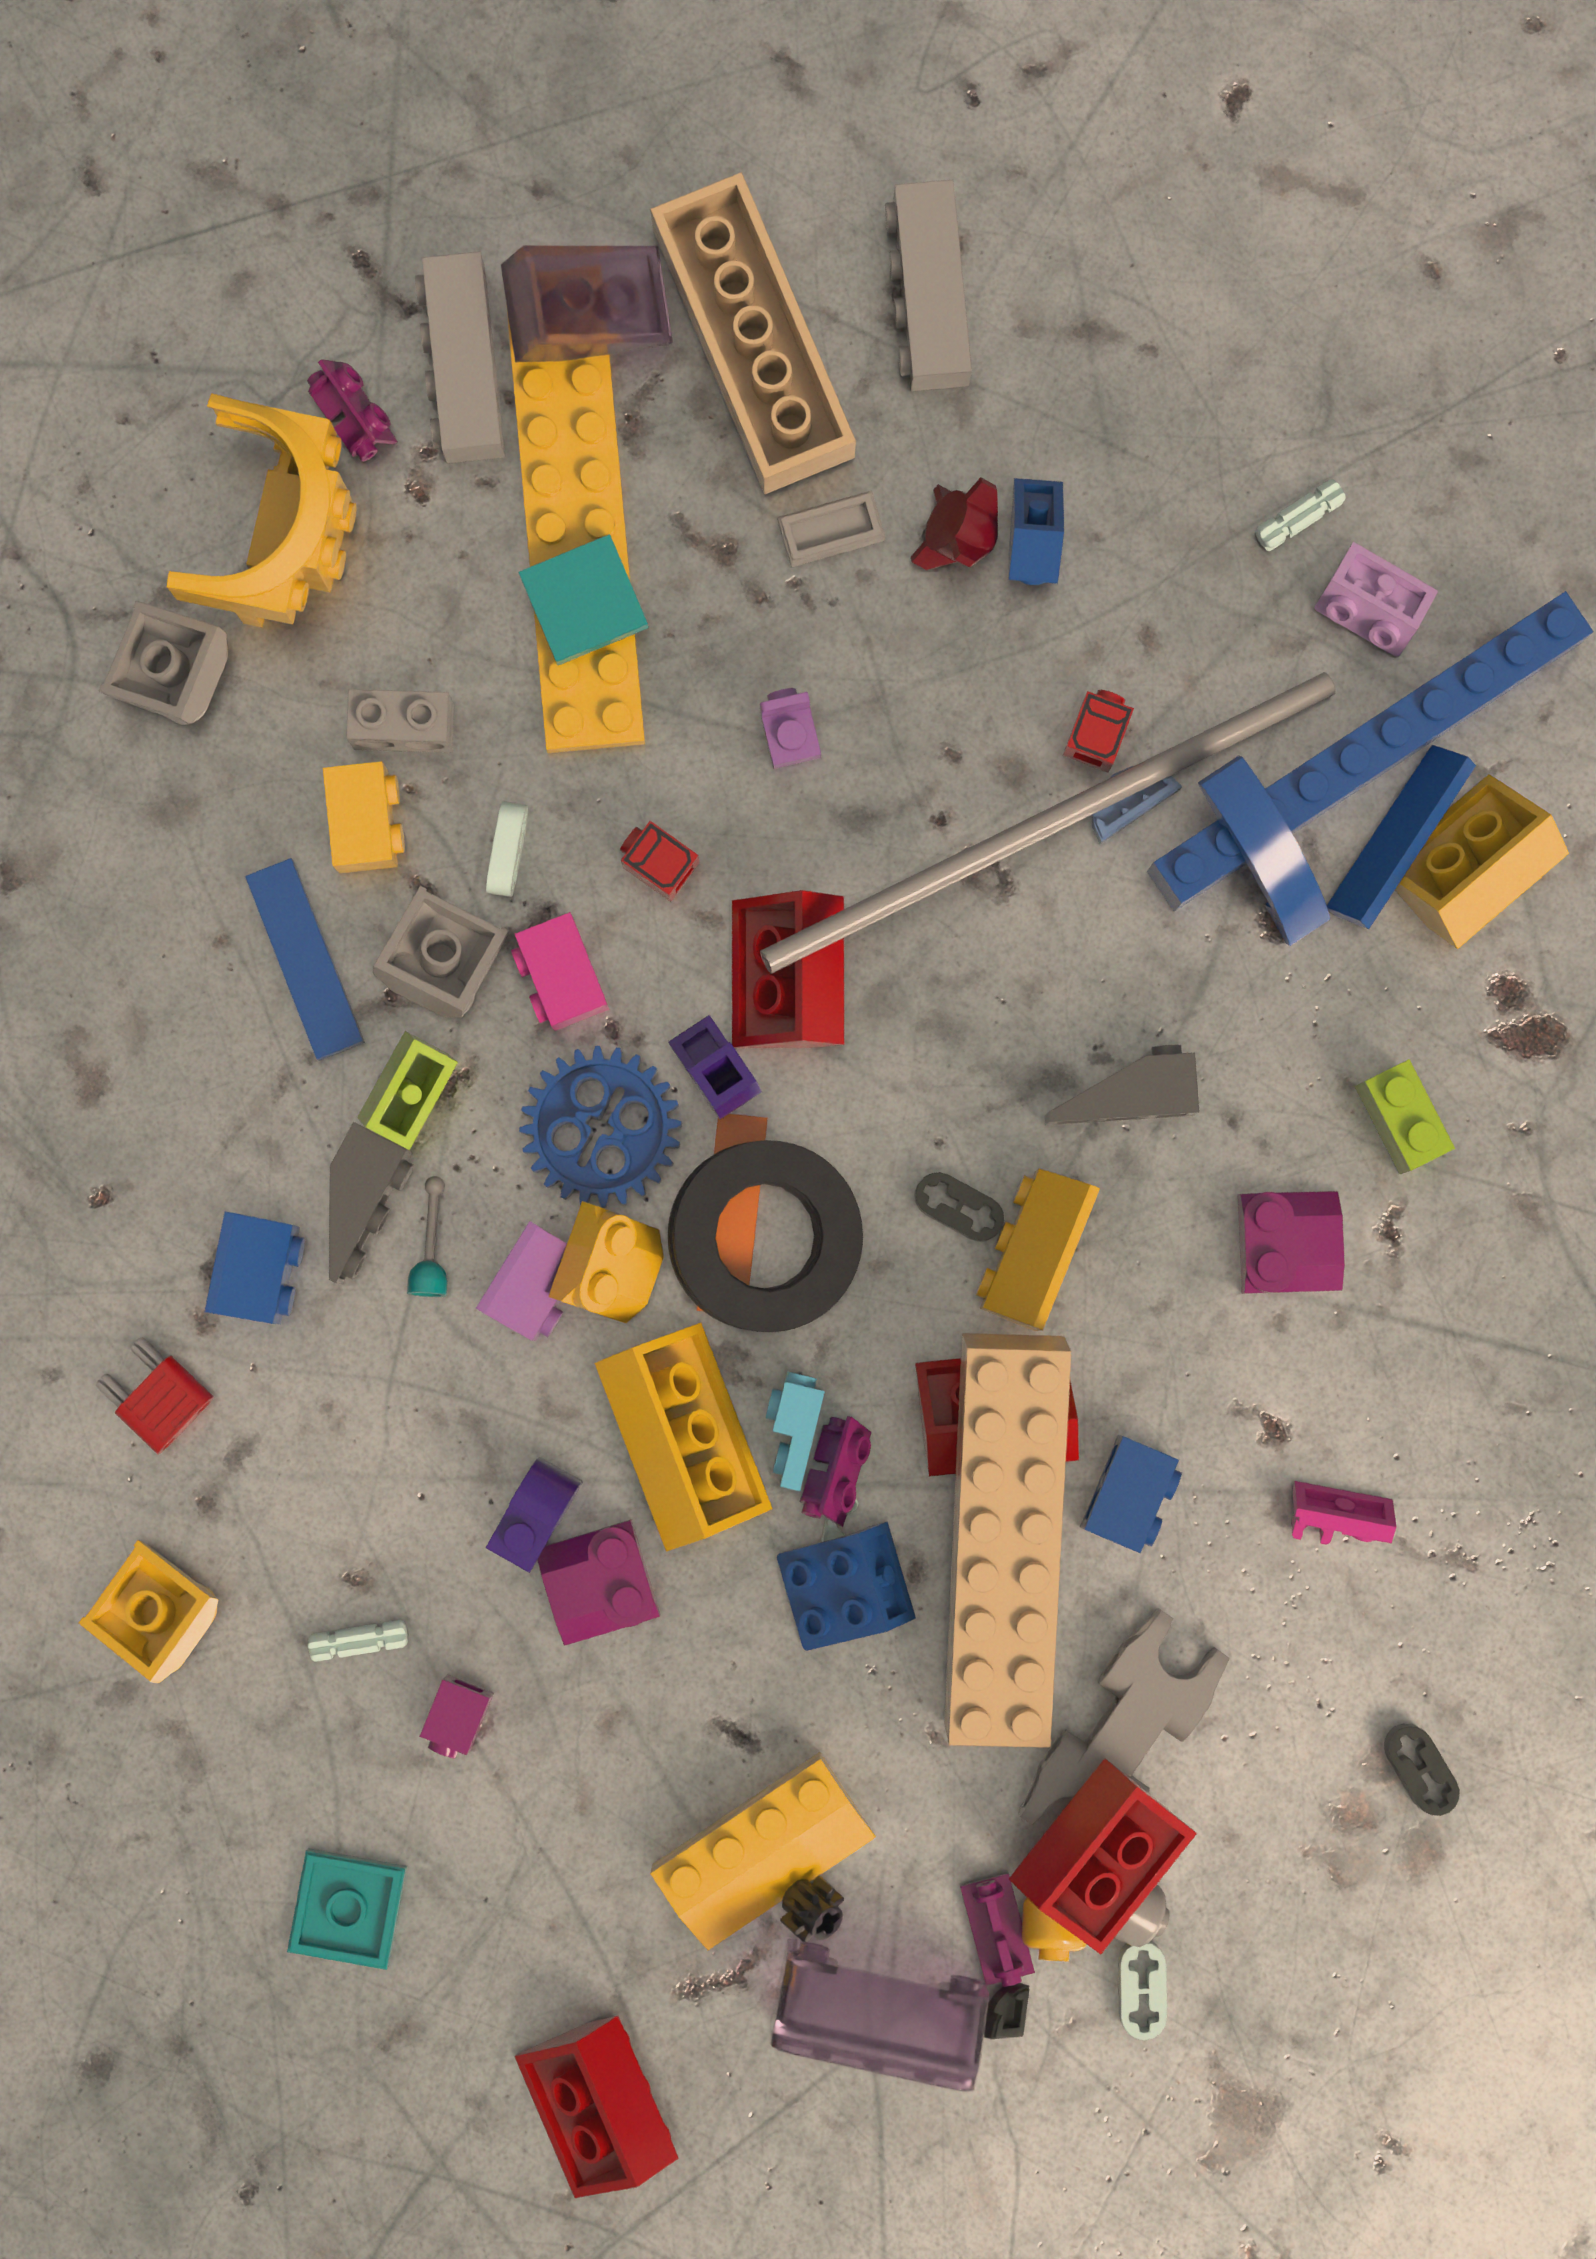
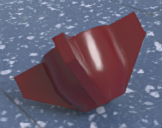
[910,477,998,570]

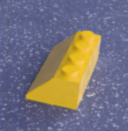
[594,1323,773,1552]
[650,1752,876,1950]

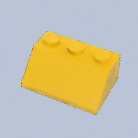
[1395,774,1569,949]
[976,1168,1100,1331]

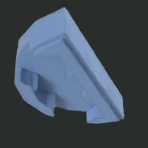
[1092,766,1182,844]

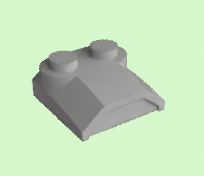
[99,601,228,725]
[373,886,509,1018]

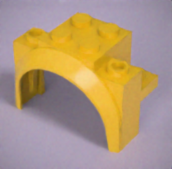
[166,393,357,628]

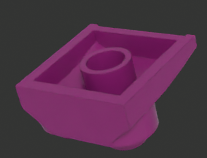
[1238,1191,1345,1294]
[538,1519,660,1646]

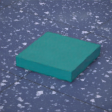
[518,534,649,666]
[287,1848,407,1970]

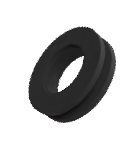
[667,1140,863,1332]

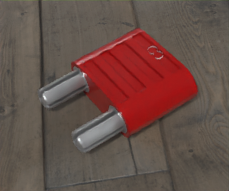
[96,1338,214,1455]

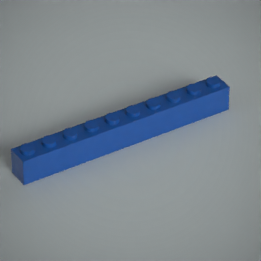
[1147,591,1594,912]

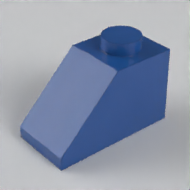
[1009,478,1064,585]

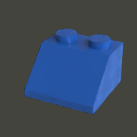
[204,1211,305,1325]

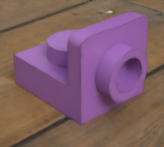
[760,688,821,769]

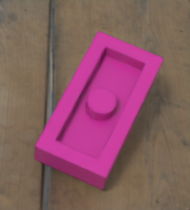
[1291,1481,1397,1545]

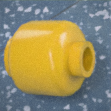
[1022,1897,1087,1962]

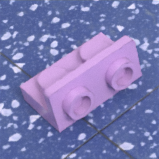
[1315,542,1438,657]

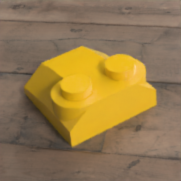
[548,1201,664,1324]
[78,1540,218,1683]

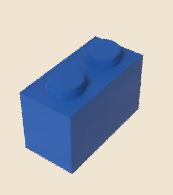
[1080,1435,1182,1553]

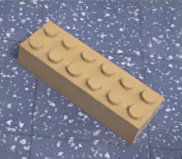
[650,172,856,495]

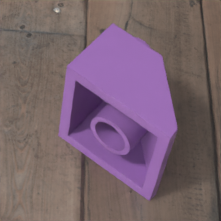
[476,1221,567,1341]

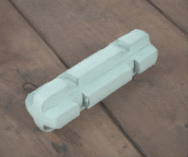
[1255,479,1346,551]
[308,1620,408,1662]

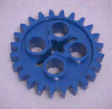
[519,1046,682,1208]

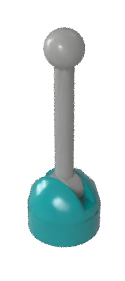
[407,1176,448,1297]

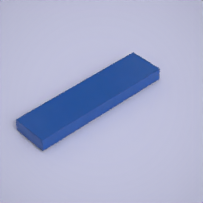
[1327,745,1476,929]
[245,858,365,1061]

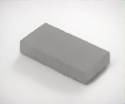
[778,490,885,568]

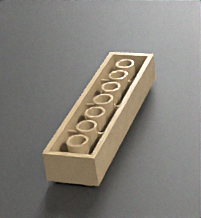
[944,1333,1071,1748]

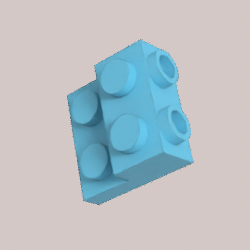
[765,1371,825,1491]

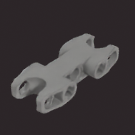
[1018,1608,1230,1825]

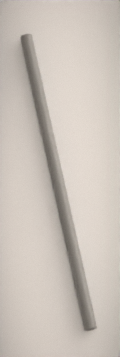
[760,672,1336,974]

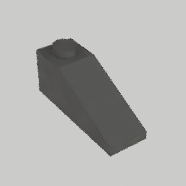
[1045,1045,1199,1126]

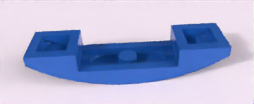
[1198,755,1330,946]

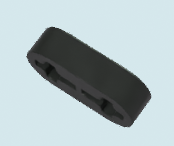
[915,1172,1004,1241]
[1384,1723,1460,1816]

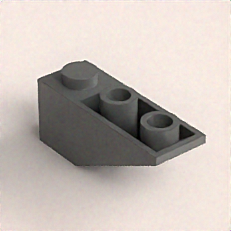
[329,1122,414,1284]

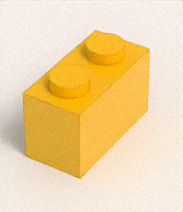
[323,761,405,874]

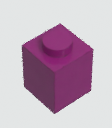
[419,1675,494,1759]

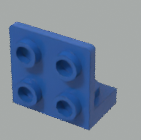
[777,1522,916,1651]

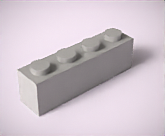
[885,179,972,391]
[415,251,505,464]

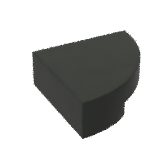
[978,1983,1029,2040]

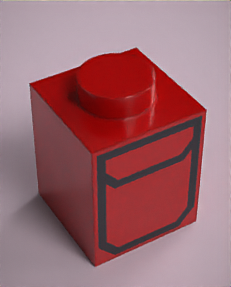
[1063,690,1134,773]
[620,821,700,902]

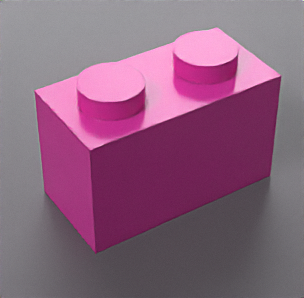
[511,912,610,1031]

